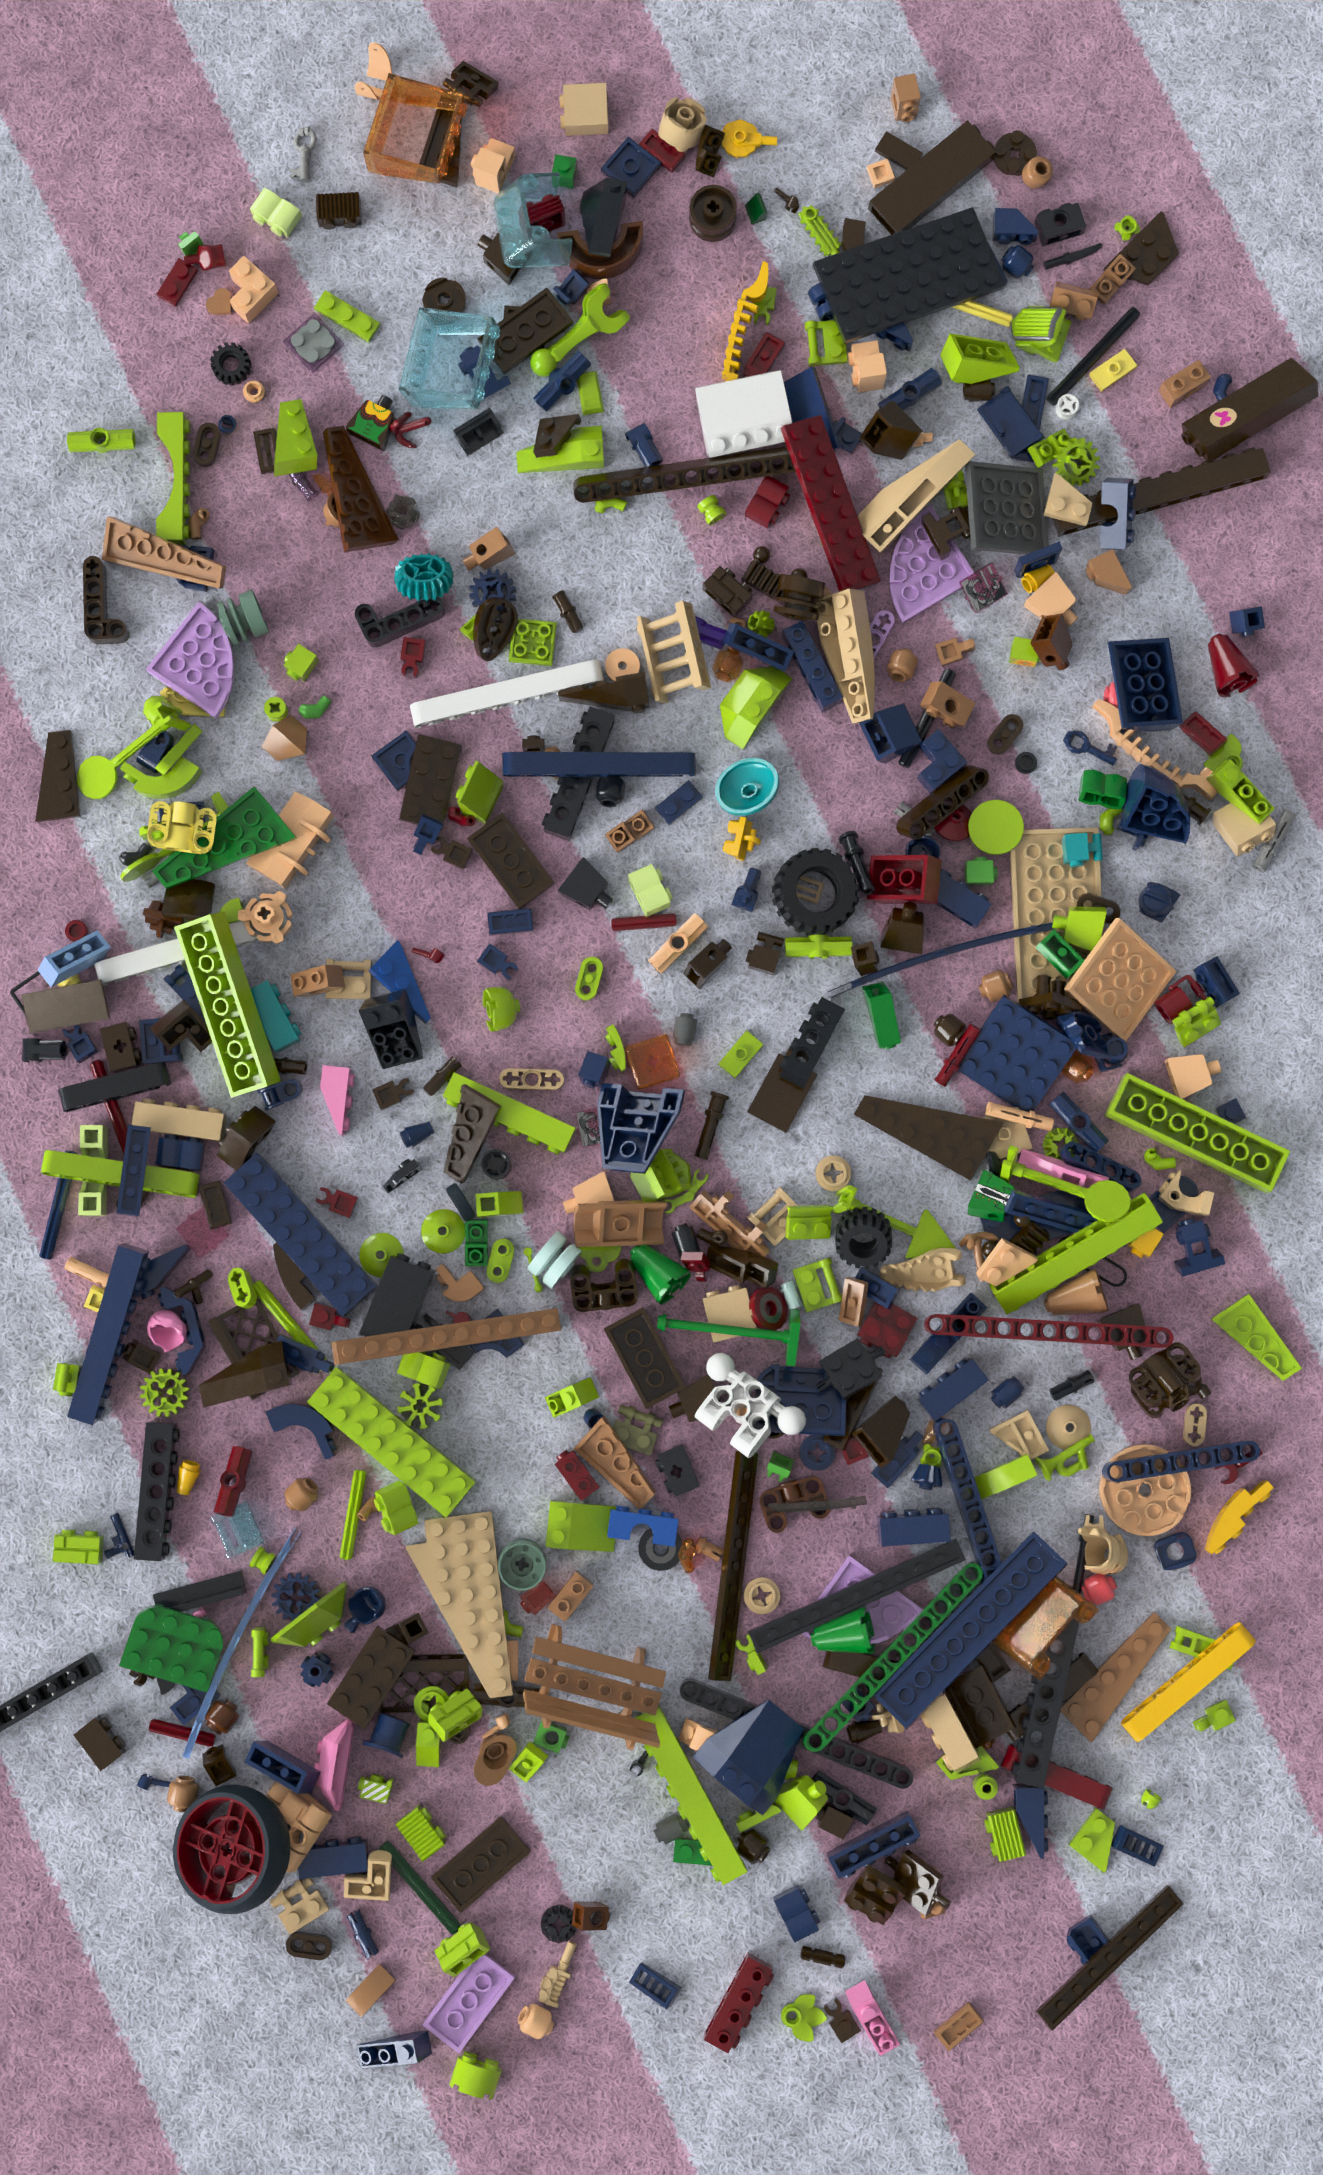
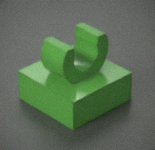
[178,231,204,256]
[766,1451,794,1482]

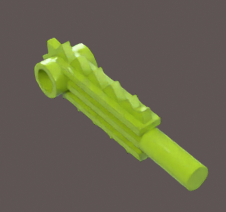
[798,204,842,256]

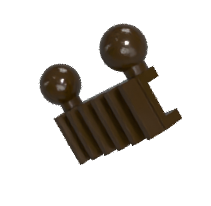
[741,546,808,606]
[982,1212,1050,1257]

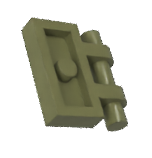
[613,1405,663,1456]

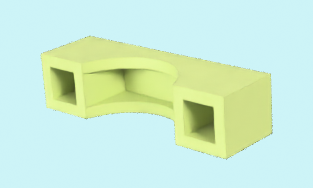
[78,1125,108,1216]

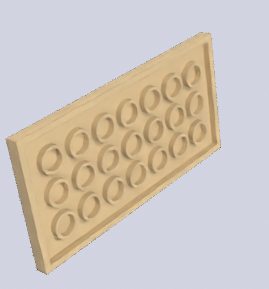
[1010,827,1104,1003]

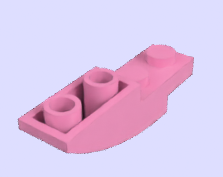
[1018,1148,1109,1189]

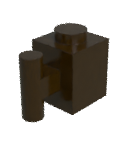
[745,931,784,976]

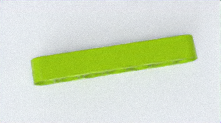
[41,1150,200,1198]

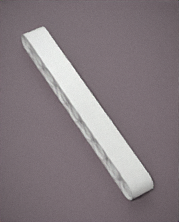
[410,660,604,728]
[94,909,290,986]

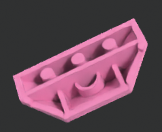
[314,1718,355,1811]

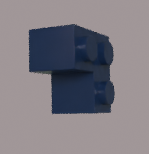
[917,729,967,794]

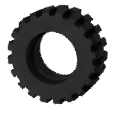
[772,848,860,935]

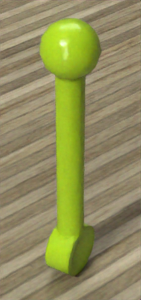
[523,1247,543,1293]

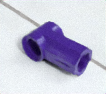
[695,616,726,650]

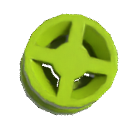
[264,697,288,722]
[249,1546,276,1575]

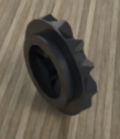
[541,1905,577,1944]

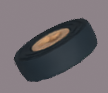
[446,1183,475,1222]

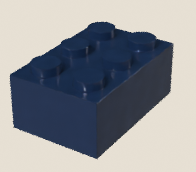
[877,1507,951,1547]

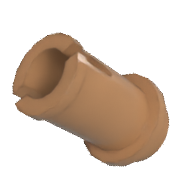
[693,1537,724,1562]

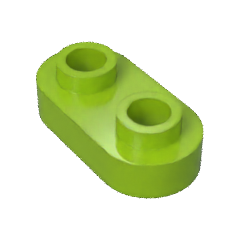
[575,957,603,1001]
[486,1239,514,1283]

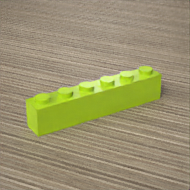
[443,1072,576,1155]

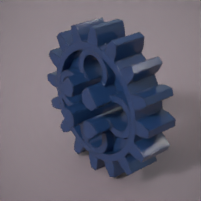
[271,1572,321,1622]

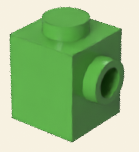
[964,857,997,886]

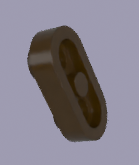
[193,422,221,467]
[987,714,1023,755]
[1077,893,1121,924]
[286,1931,332,1960]

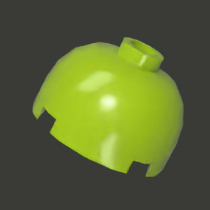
[482,987,520,1032]

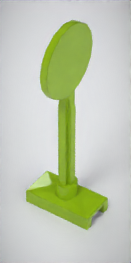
[77,701,191,799]
[120,791,229,882]
[1000,1145,1131,1222]

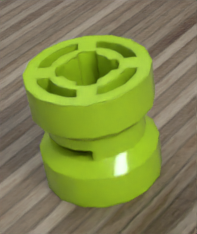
[697,495,727,526]

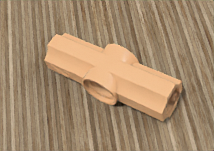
[648,913,708,974]

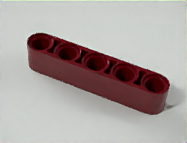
[1001,1744,1113,1810]

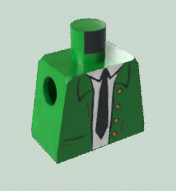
[968,1170,1015,1222]

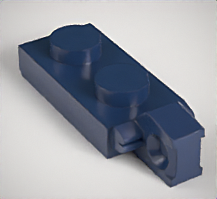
[277,1334,335,1374]
[871,1431,924,1488]

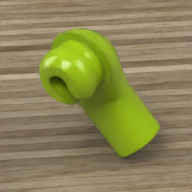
[594,498,628,514]
[1099,809,1123,836]
[1144,1148,1176,1170]

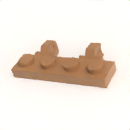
[689,1190,770,1257]

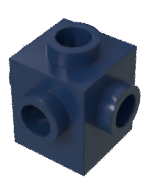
[300,1652,335,1687]

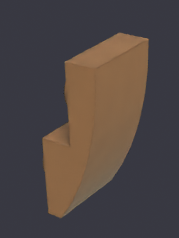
[1089,254,1136,304]
[605,810,656,853]
[345,1964,396,2018]

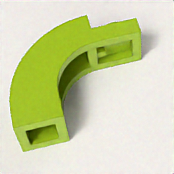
[120,756,202,799]

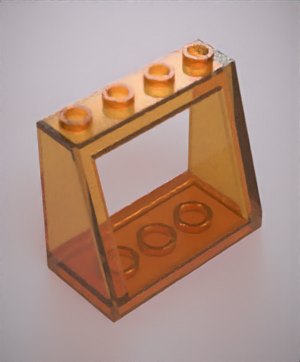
[363,73,467,184]

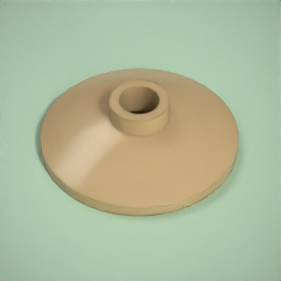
[1046,1405,1091,1450]

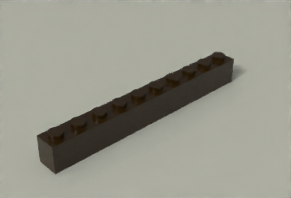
[1053,447,1271,537]

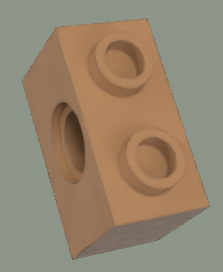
[890,73,921,122]
[1158,360,1211,408]
[920,681,975,728]
[290,965,345,997]
[547,1570,594,1622]

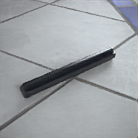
[899,669,956,768]

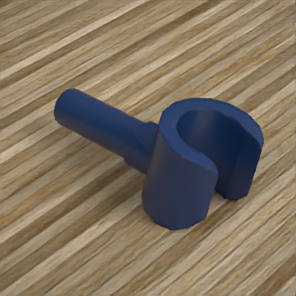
[137,1774,170,1790]

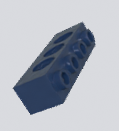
[782,621,843,713]

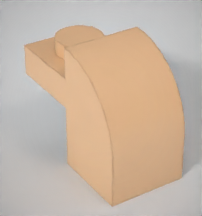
[678,1718,719,1751]

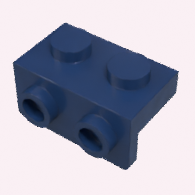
[1193,956,1240,1008]
[1067,1915,1109,1965]

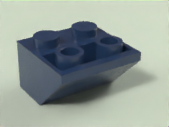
[859,703,923,764]

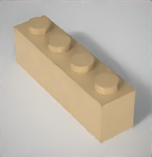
[132,1099,227,1142]

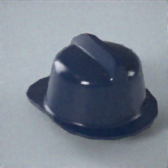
[1138,882,1180,923]

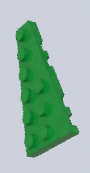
[152,786,297,889]

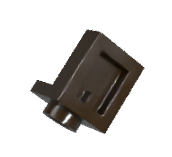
[123,1339,161,1374]
[202,1744,236,1786]

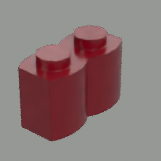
[745,476,791,529]

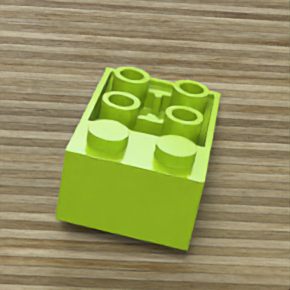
[456,761,504,824]

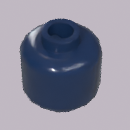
[1001,245,1034,279]

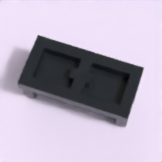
[453,407,504,456]

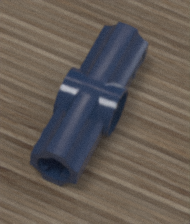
[533,351,592,412]
[878,368,942,410]
[1049,1091,1109,1152]

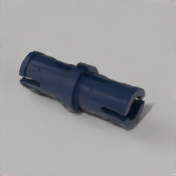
[346,1909,379,1959]

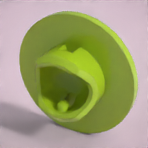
[968,800,1024,855]

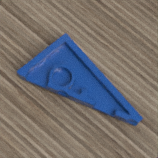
[368,940,431,1024]

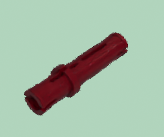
[934,1023,981,1087]

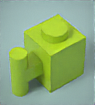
[53,1363,82,1397]

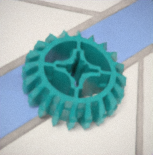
[394,553,454,602]

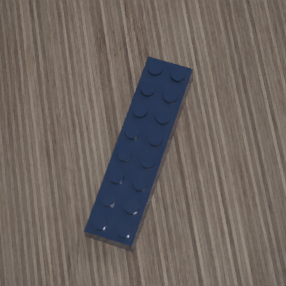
[223,1153,378,1317]

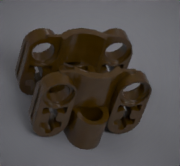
[1129,1342,1202,1419]

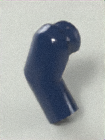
[1213,374,1232,401]

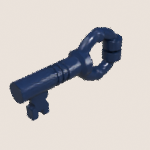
[1063,730,1117,766]

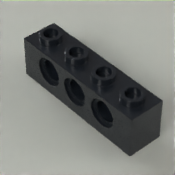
[779,997,845,1088]

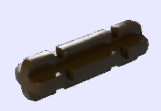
[800,1946,846,1969]

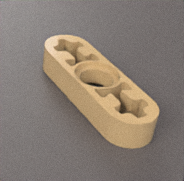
[499,1068,564,1090]

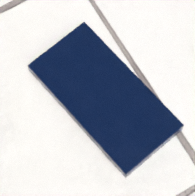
[783,367,842,452]

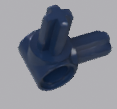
[731,868,762,912]

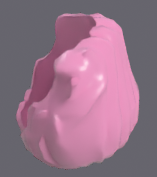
[147,1310,187,1352]

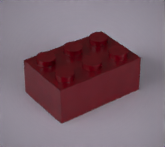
[867,855,942,904]

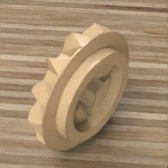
[815,1155,851,1191]
[744,1577,780,1614]

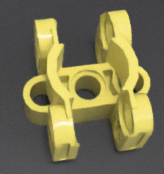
[147,801,217,854]

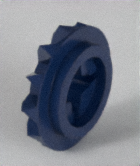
[799,1435,836,1471]

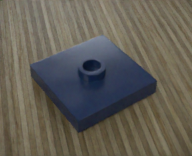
[601,136,661,197]
[1014,541,1063,578]

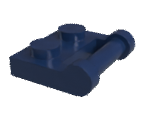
[139,1018,184,1065]

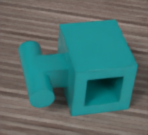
[1062,833,1103,868]

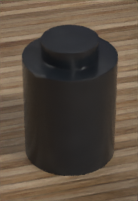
[671,1223,701,1258]

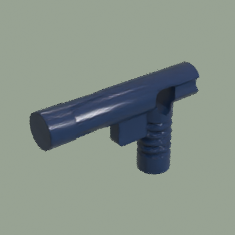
[104,1513,134,1559]

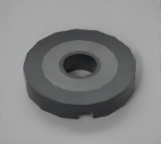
[638,1528,683,1571]

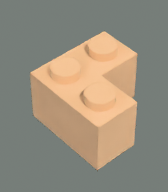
[471,138,516,194]
[229,256,278,324]
[848,340,887,393]

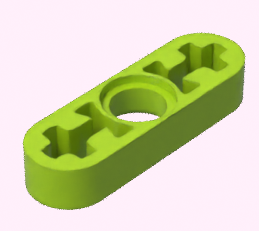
[155,723,202,775]

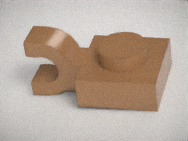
[935,638,975,667]

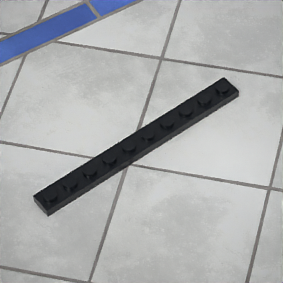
[748,1538,966,1653]

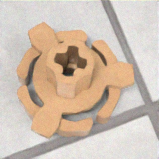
[238,891,293,944]

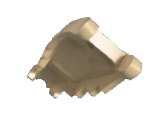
[880,1248,966,1292]

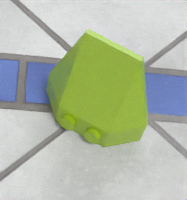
[270,1581,348,1647]

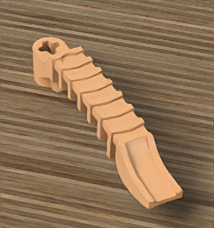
[1092,699,1218,801]

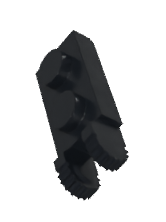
[414,1313,475,1370]

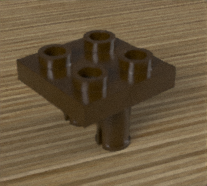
[1018,975,1082,1020]

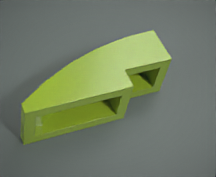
[968,1453,1037,1499]

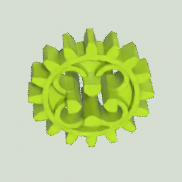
[140,1368,190,1417]

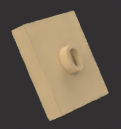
[983,1107,1032,1159]

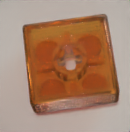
[625,1034,680,1090]

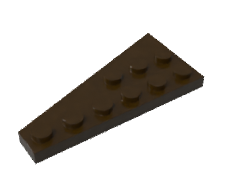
[854,1095,1004,1181]

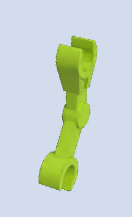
[664,1169,708,1214]

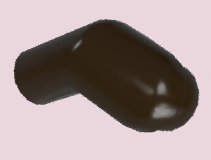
[696,1227,728,1246]

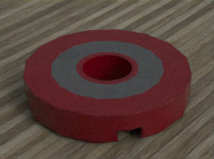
[749,1286,788,1331]

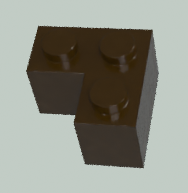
[149,999,213,1052]
[217,1106,276,1171]

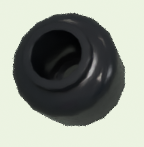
[595,775,626,808]

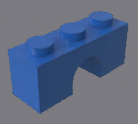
[607,1505,679,1547]

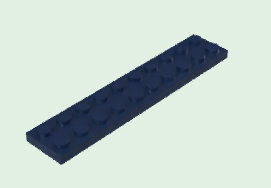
[873,1531,1068,1730]

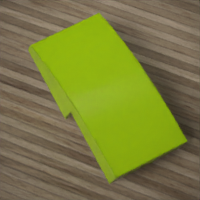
[1027,428,1071,468]
[605,1024,626,1073]

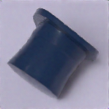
[362,1712,411,1758]

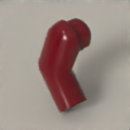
[447,807,476,826]

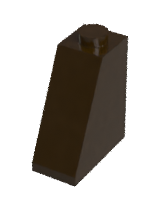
[852,1395,910,1468]

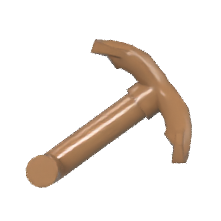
[959,1231,1001,1282]

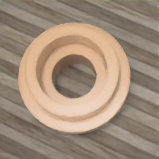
[243,381,265,403]

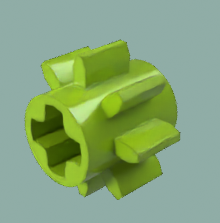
[748,610,775,638]

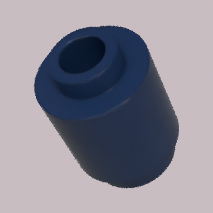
[991,1376,1025,1409]

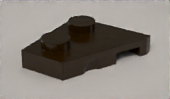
[533,414,582,458]

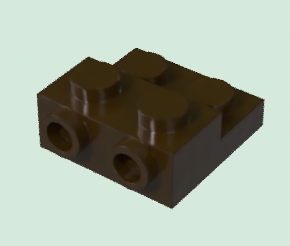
[844,1864,908,1925]

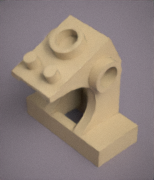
[1158,1170,1214,1217]

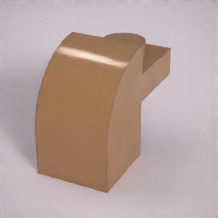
[435,1264,485,1302]

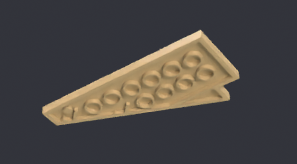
[406,1511,513,1698]

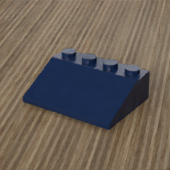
[1108,638,1183,732]

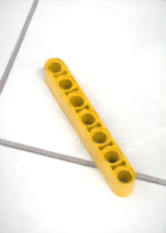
[1121,1622,1256,1742]

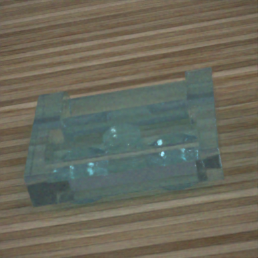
[209,1501,264,1559]

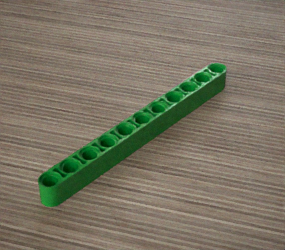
[803,1563,983,1752]

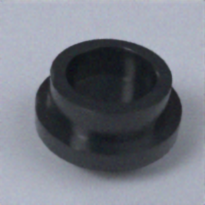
[1015,752,1037,774]

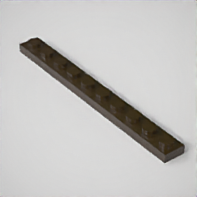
[708,1451,758,1681]

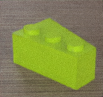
[274,399,317,477]

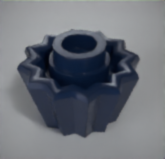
[911,1464,943,1490]

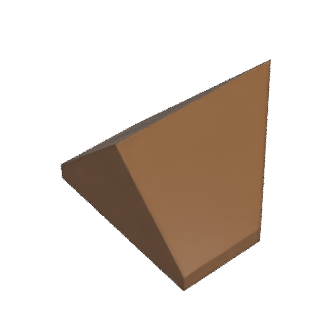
[261,715,307,761]

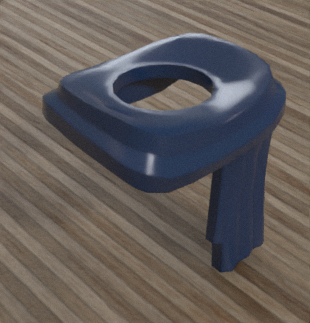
[1154,1532,1197,1570]

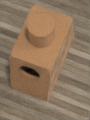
[462,527,516,571]

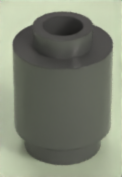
[673,1013,697,1046]
[653,1813,688,1845]

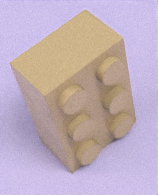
[921,1694,981,1773]

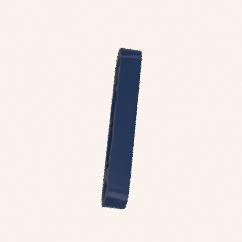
[1060,1141,1141,1192]

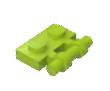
[1172,997,1221,1048]

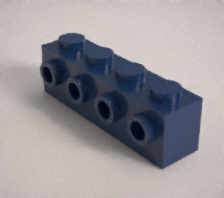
[827,1810,920,1879]

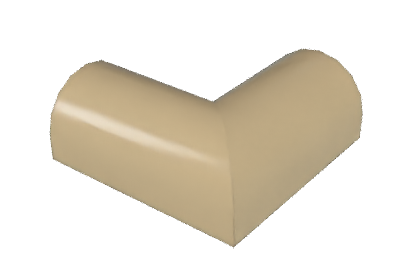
[344,1850,392,1901]

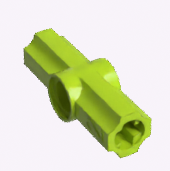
[67,428,136,453]
[784,935,852,959]

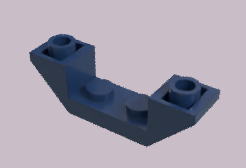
[158,1287,206,1375]

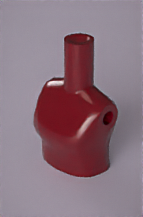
[184,244,226,270]

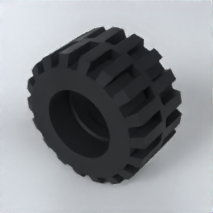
[835,1207,892,1269]

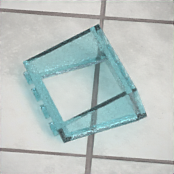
[399,307,500,409]

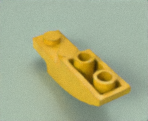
[1205,1480,1274,1554]

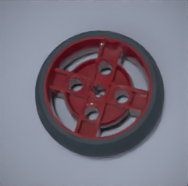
[173,1785,290,1914]

